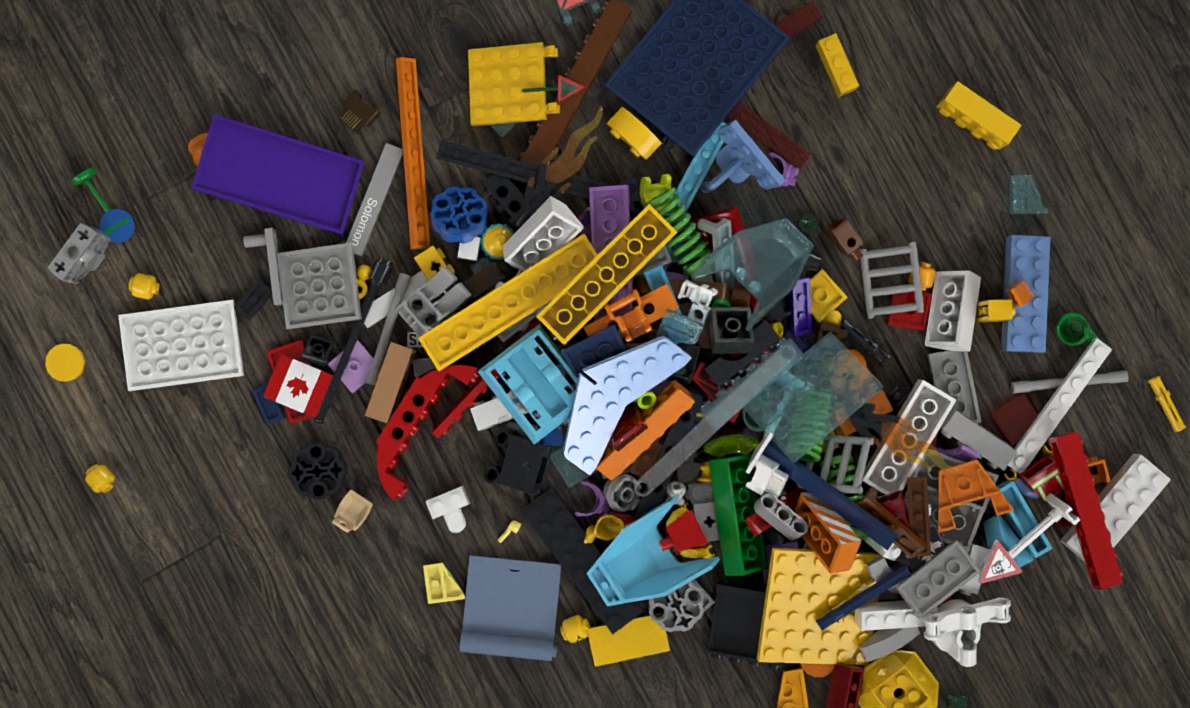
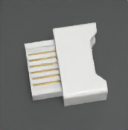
[746,455,789,498]

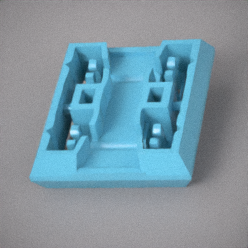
[477,324,578,444]

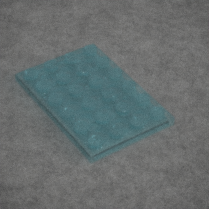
[742,331,883,463]

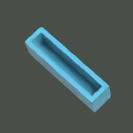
[997,480,1053,558]

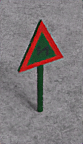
[522,75,586,103]

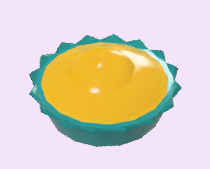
[480,223,515,261]

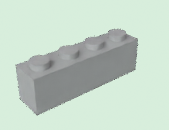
[940,407,1017,470]

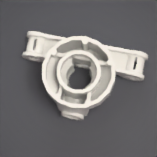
[924,598,1011,667]

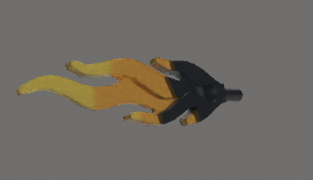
[515,106,603,228]
[832,395,964,475]

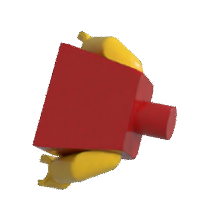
[658,503,715,559]

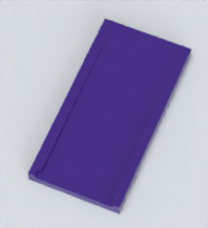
[191,114,365,235]

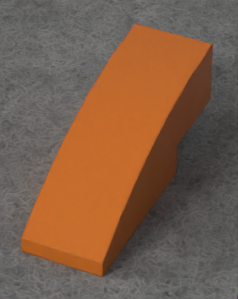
[1006,278,1034,307]

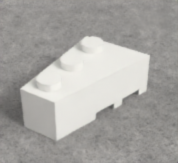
[470,390,529,431]

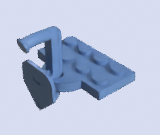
[701,120,786,193]

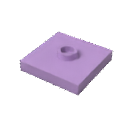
[328,340,374,393]

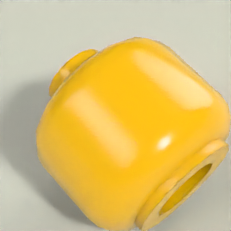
[822,310,842,325]

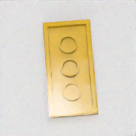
[588,612,670,667]

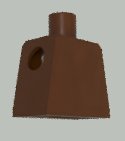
[823,218,864,261]

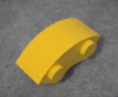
[606,107,662,160]

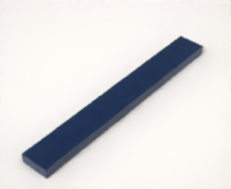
[761,440,898,551]

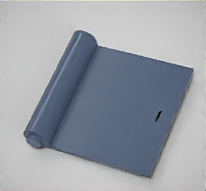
[460,555,561,661]

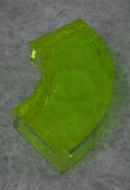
[704,435,759,458]

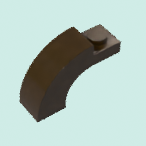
[462,259,516,309]

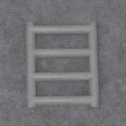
[860,242,924,319]
[798,435,874,494]

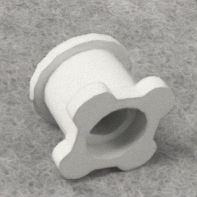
[665,481,686,506]

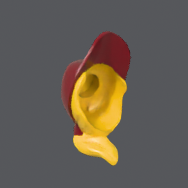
[584,510,636,544]

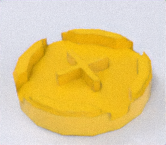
[45,344,86,382]

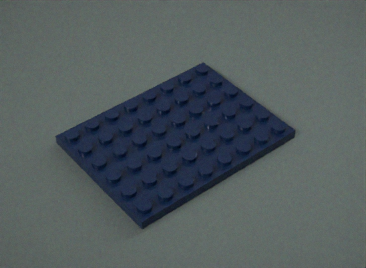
[604,0,790,157]

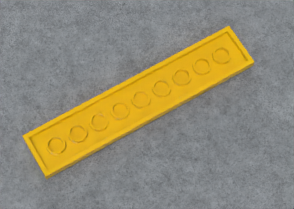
[418,234,598,371]

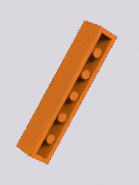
[596,380,695,481]

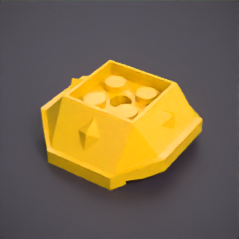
[858,649,939,708]

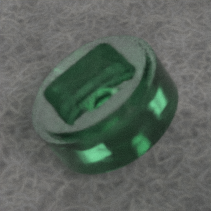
[798,214,818,233]

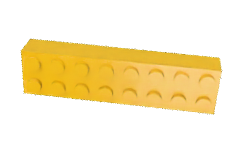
[536,204,677,345]

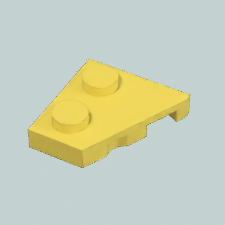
[423,562,465,604]

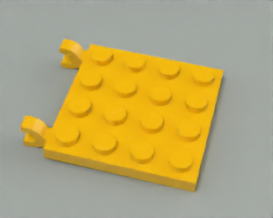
[468,42,560,126]

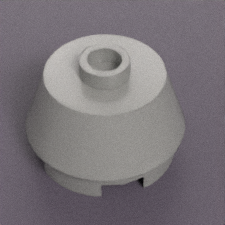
[603,475,642,512]

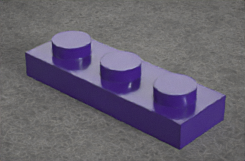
[789,276,812,336]

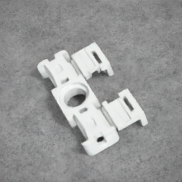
[678,280,718,344]

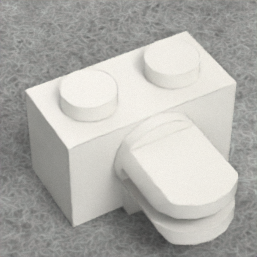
[425,486,470,533]

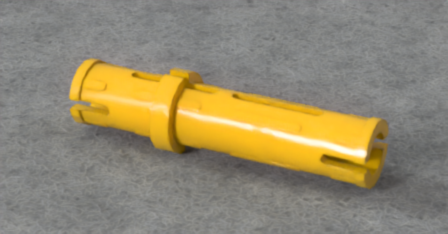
[1148,376,1186,432]

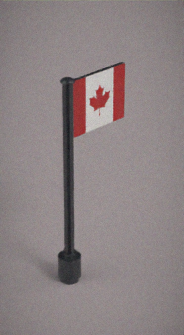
[263,257,393,424]

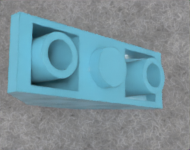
[983,515,1034,567]

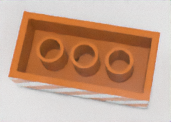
[794,492,861,574]

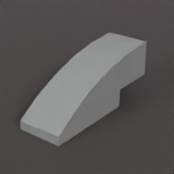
[860,627,920,662]

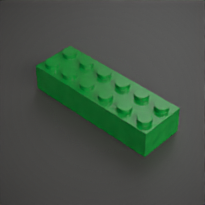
[709,454,768,576]

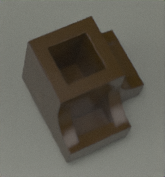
[813,322,848,356]

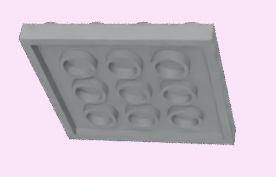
[277,243,362,329]

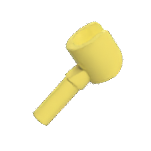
[498,520,521,543]

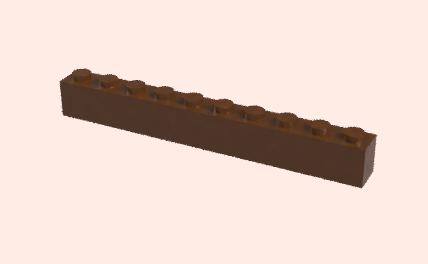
[518,0,632,166]

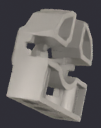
[47,223,110,284]

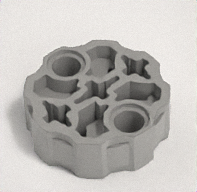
[648,581,704,632]

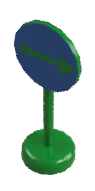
[71,167,135,243]

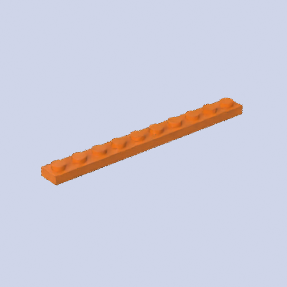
[396,57,430,249]

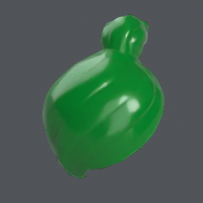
[1055,312,1101,346]

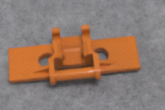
[583,284,680,343]

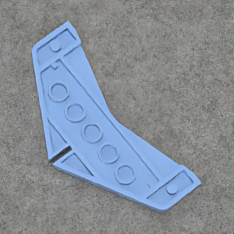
[563,336,691,475]

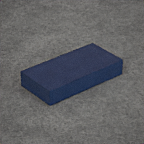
[252,384,286,426]

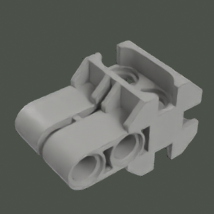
[396,266,472,337]

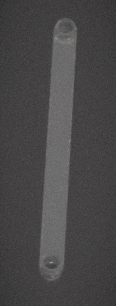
[634,344,796,497]

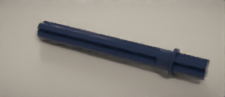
[816,565,911,631]

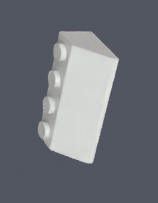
[503,196,583,271]
[925,271,981,351]

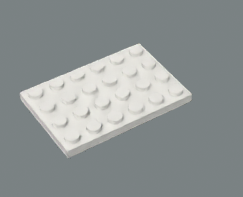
[118,300,244,391]

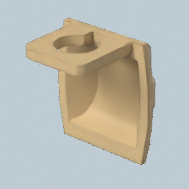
[332,489,373,533]

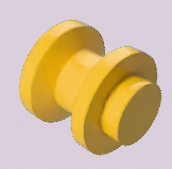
[697,462,712,482]

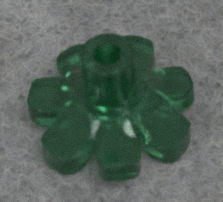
[947,693,968,708]

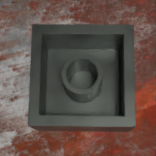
[708,307,755,354]

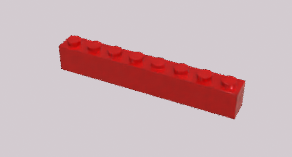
[1049,432,1123,590]

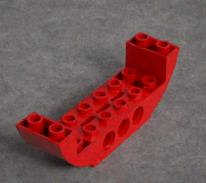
[375,365,480,501]

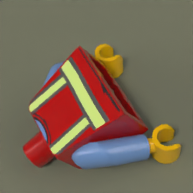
[1004,443,1063,502]

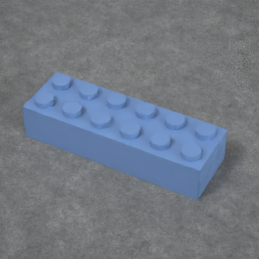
[1001,235,1050,353]

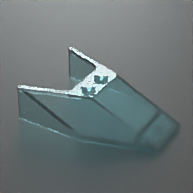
[692,218,814,331]

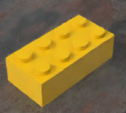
[937,81,1022,150]

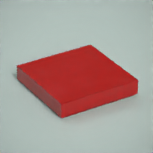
[887,291,932,331]

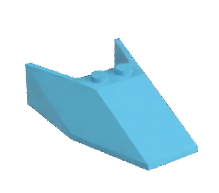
[586,494,720,606]

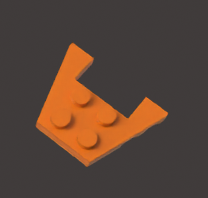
[938,460,1014,533]

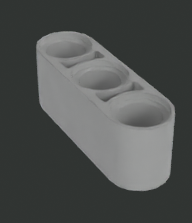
[754,493,808,541]

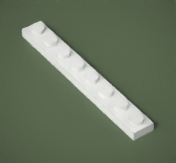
[1008,338,1112,474]

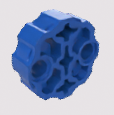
[430,186,488,244]

